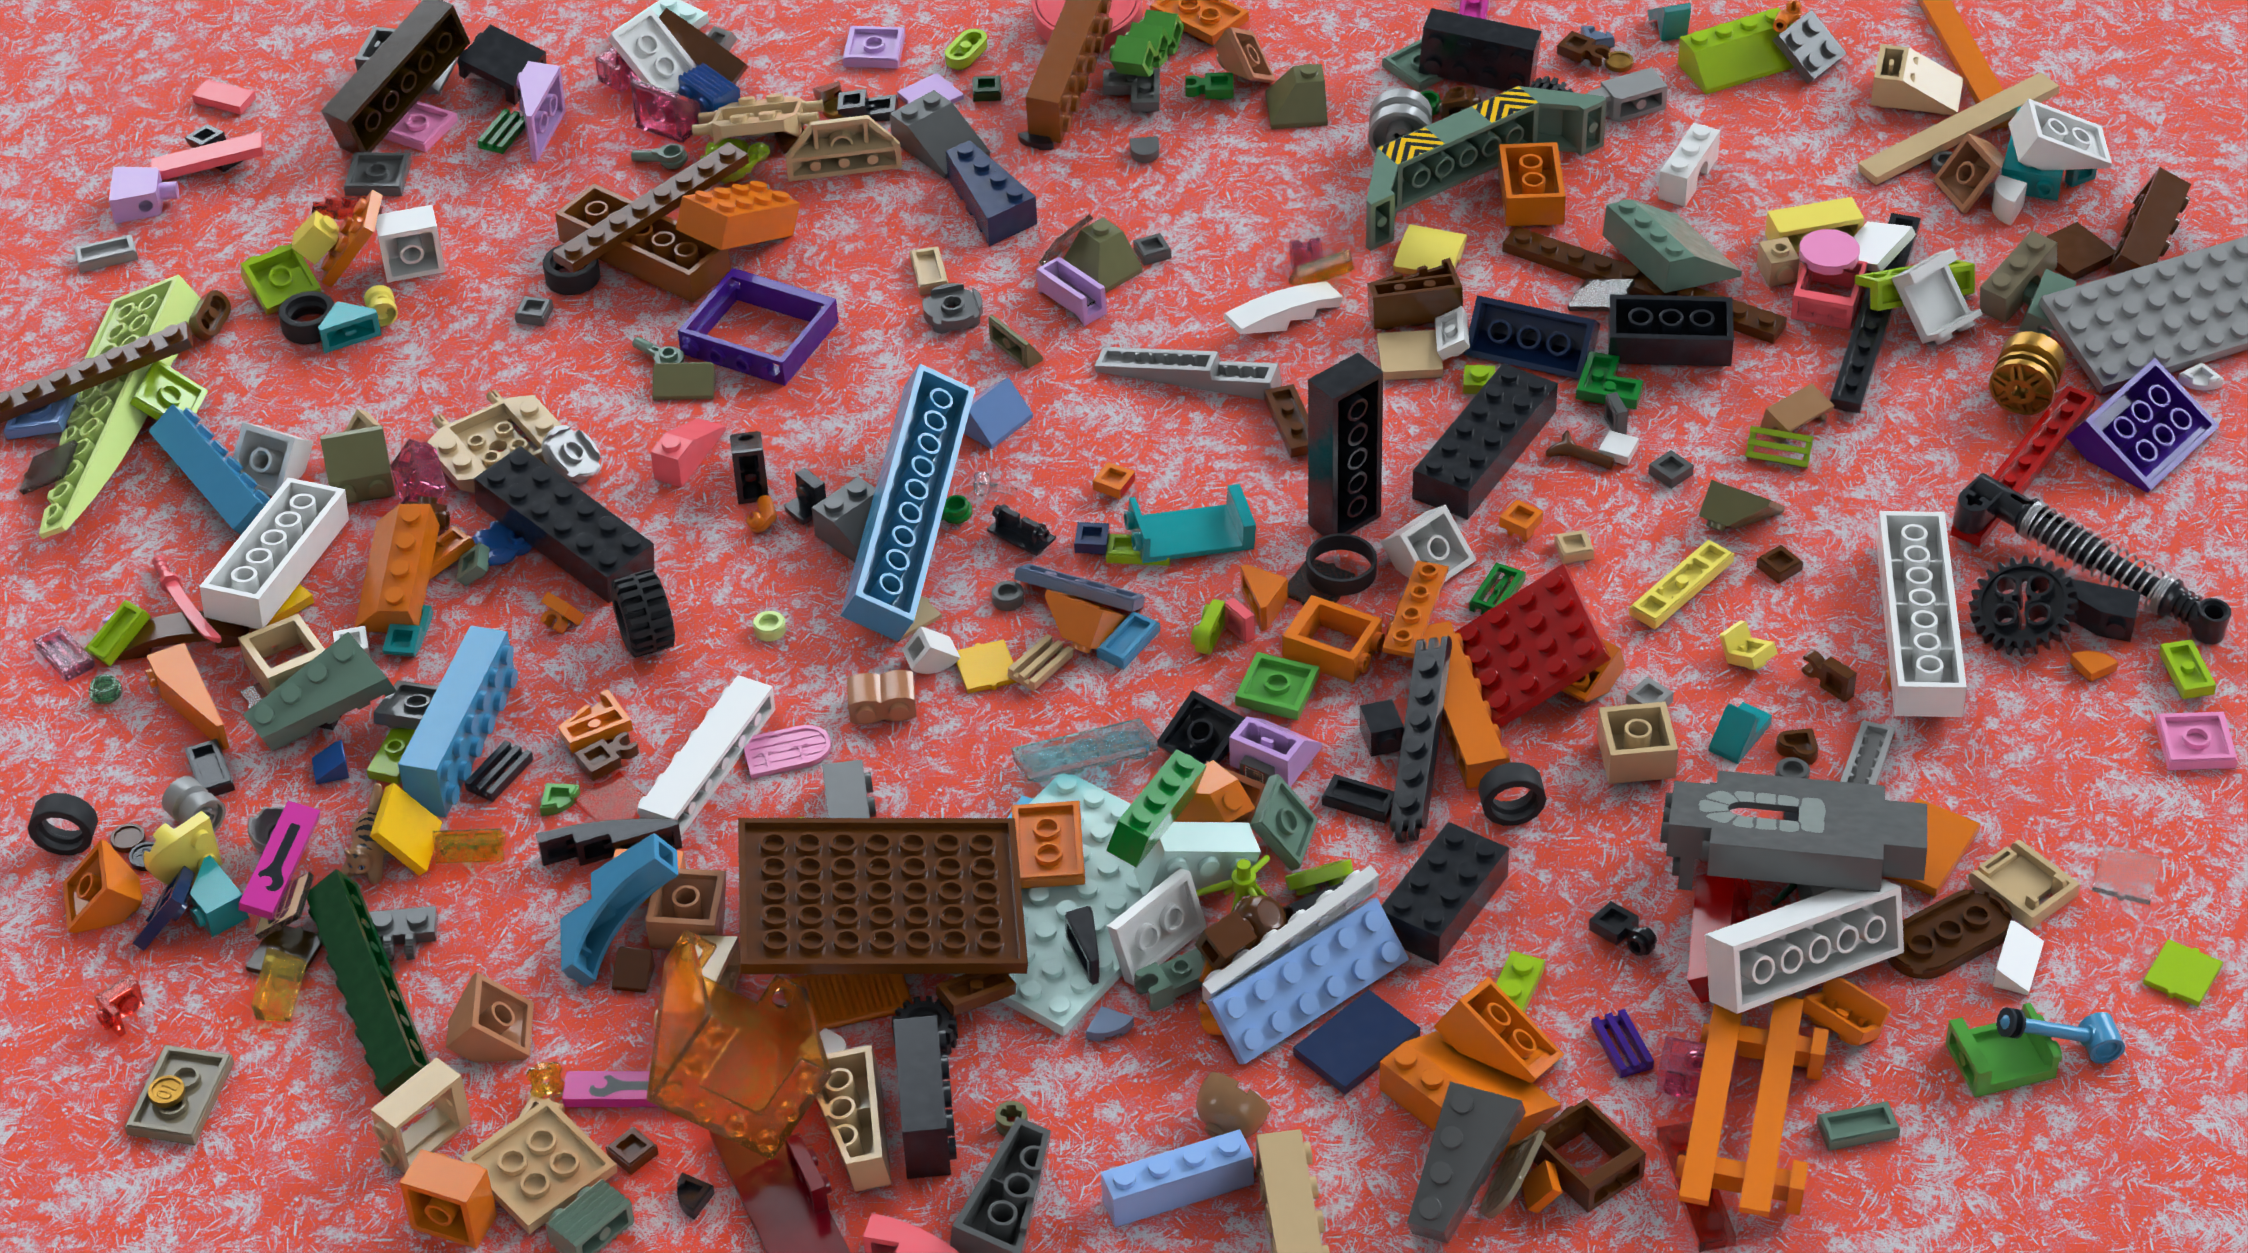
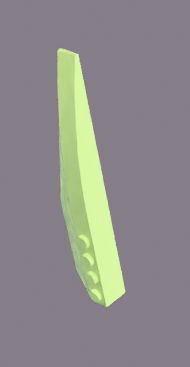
[39,274,201,539]

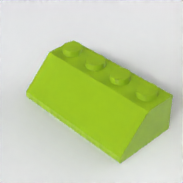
[1678,7,1794,95]

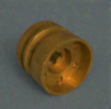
[1989,331,2066,415]

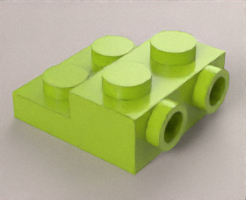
[240,243,321,315]

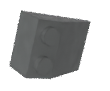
[890,90,990,179]
[812,476,876,562]

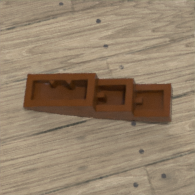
[659,8,748,84]

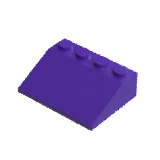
[2066,358,2219,493]

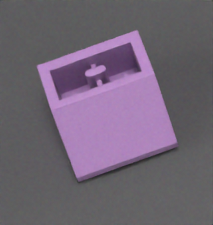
[1229,716,1322,787]

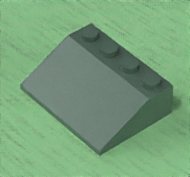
[1602,199,1742,293]

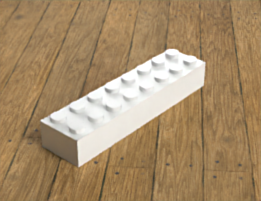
[1876,511,1967,717]

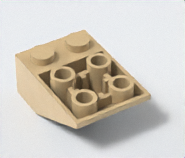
[1871,44,1963,115]

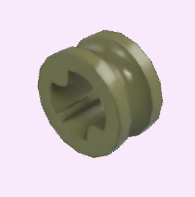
[995,1101,1028,1137]

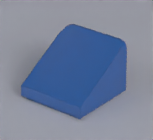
[312,739,349,785]

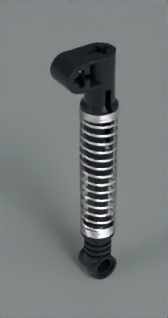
[1953,473,2231,644]

